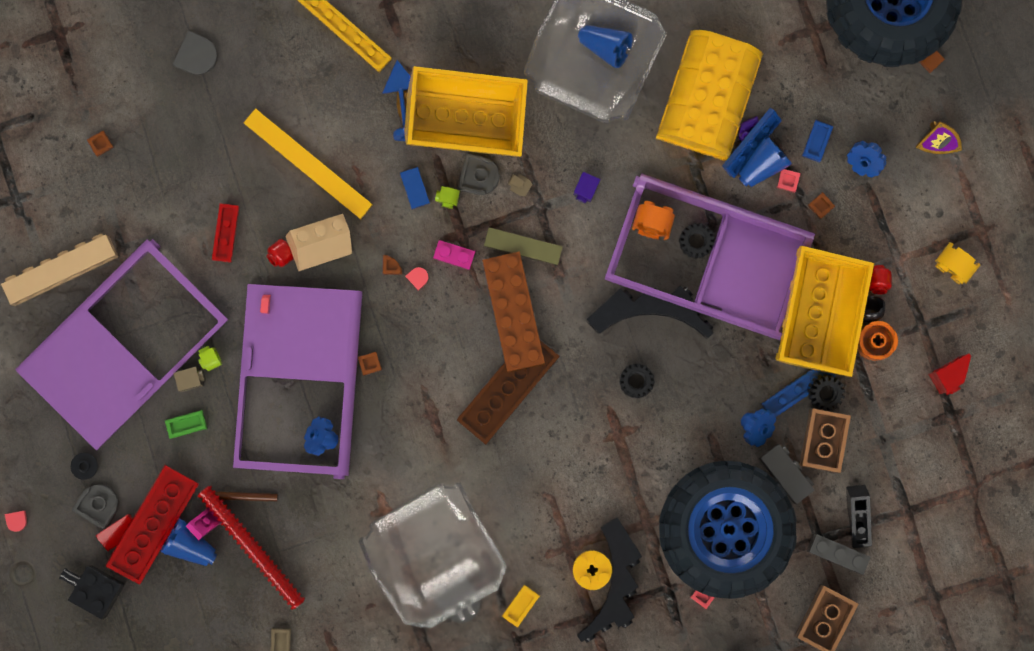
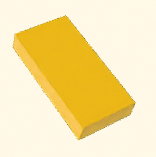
[502,585,540,628]

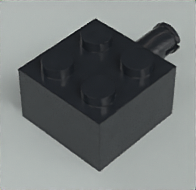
[59,565,125,619]

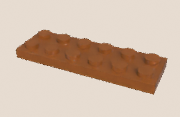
[482,251,545,372]

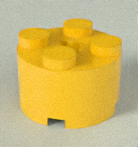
[935,242,980,285]
[572,550,612,590]

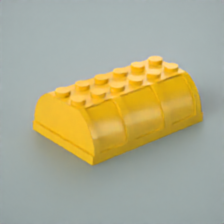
[656,30,763,161]
[405,66,528,157]
[775,246,874,377]

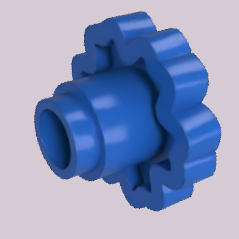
[847,141,886,178]
[741,408,776,447]
[304,417,339,456]

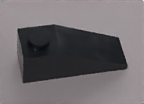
[846,485,872,548]

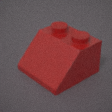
[928,353,971,395]

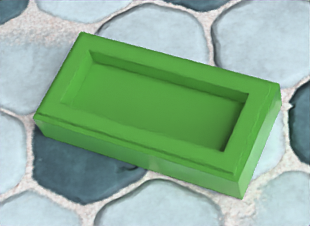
[165,410,208,439]

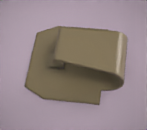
[508,174,533,196]

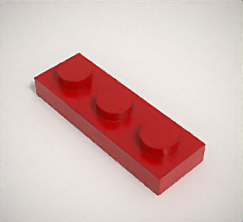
[212,203,239,263]

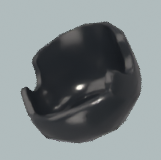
[863,296,885,323]

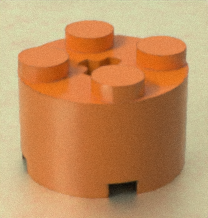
[632,201,675,240]
[858,321,898,361]

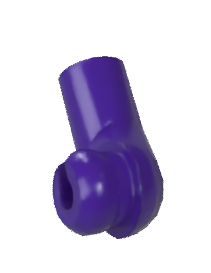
[738,116,759,141]

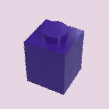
[573,172,600,203]

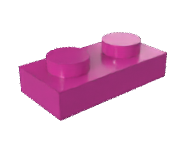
[433,240,475,270]
[186,508,222,540]

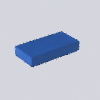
[802,120,834,163]
[400,167,430,209]

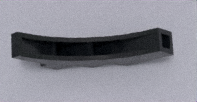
[586,285,714,339]
[577,517,642,643]

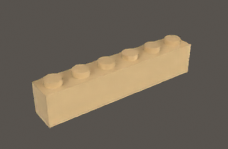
[1,234,119,306]

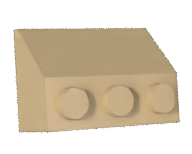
[285,214,352,271]

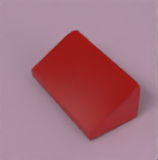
[95,514,133,551]

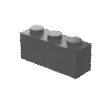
[759,444,814,504]
[806,534,871,575]

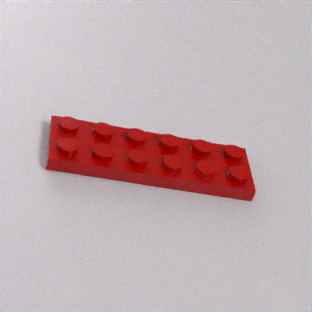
[105,465,199,585]

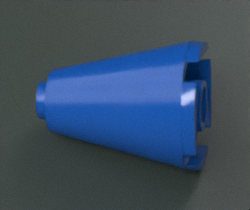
[578,25,633,68]
[739,135,792,187]
[160,519,217,566]

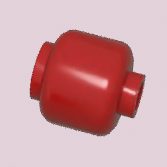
[266,239,294,267]
[869,265,892,295]

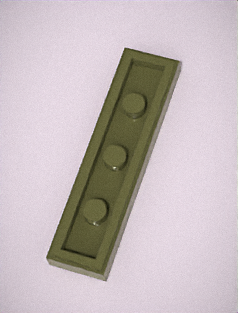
[484,228,563,265]

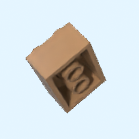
[800,408,851,473]
[795,585,858,651]

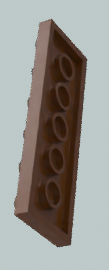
[457,340,560,445]

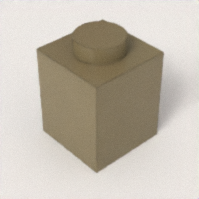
[174,367,205,392]

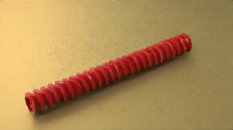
[197,485,305,610]

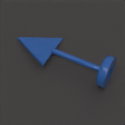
[382,60,411,141]

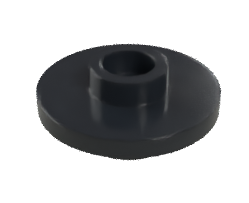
[70,453,98,480]

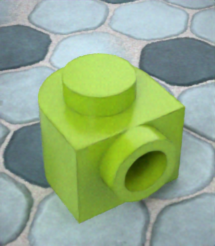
[435,186,460,209]
[198,346,222,372]

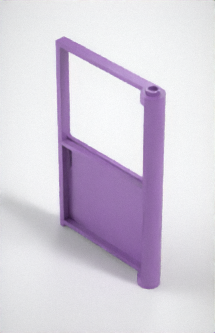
[605,173,815,340]
[15,239,228,450]
[233,284,362,479]

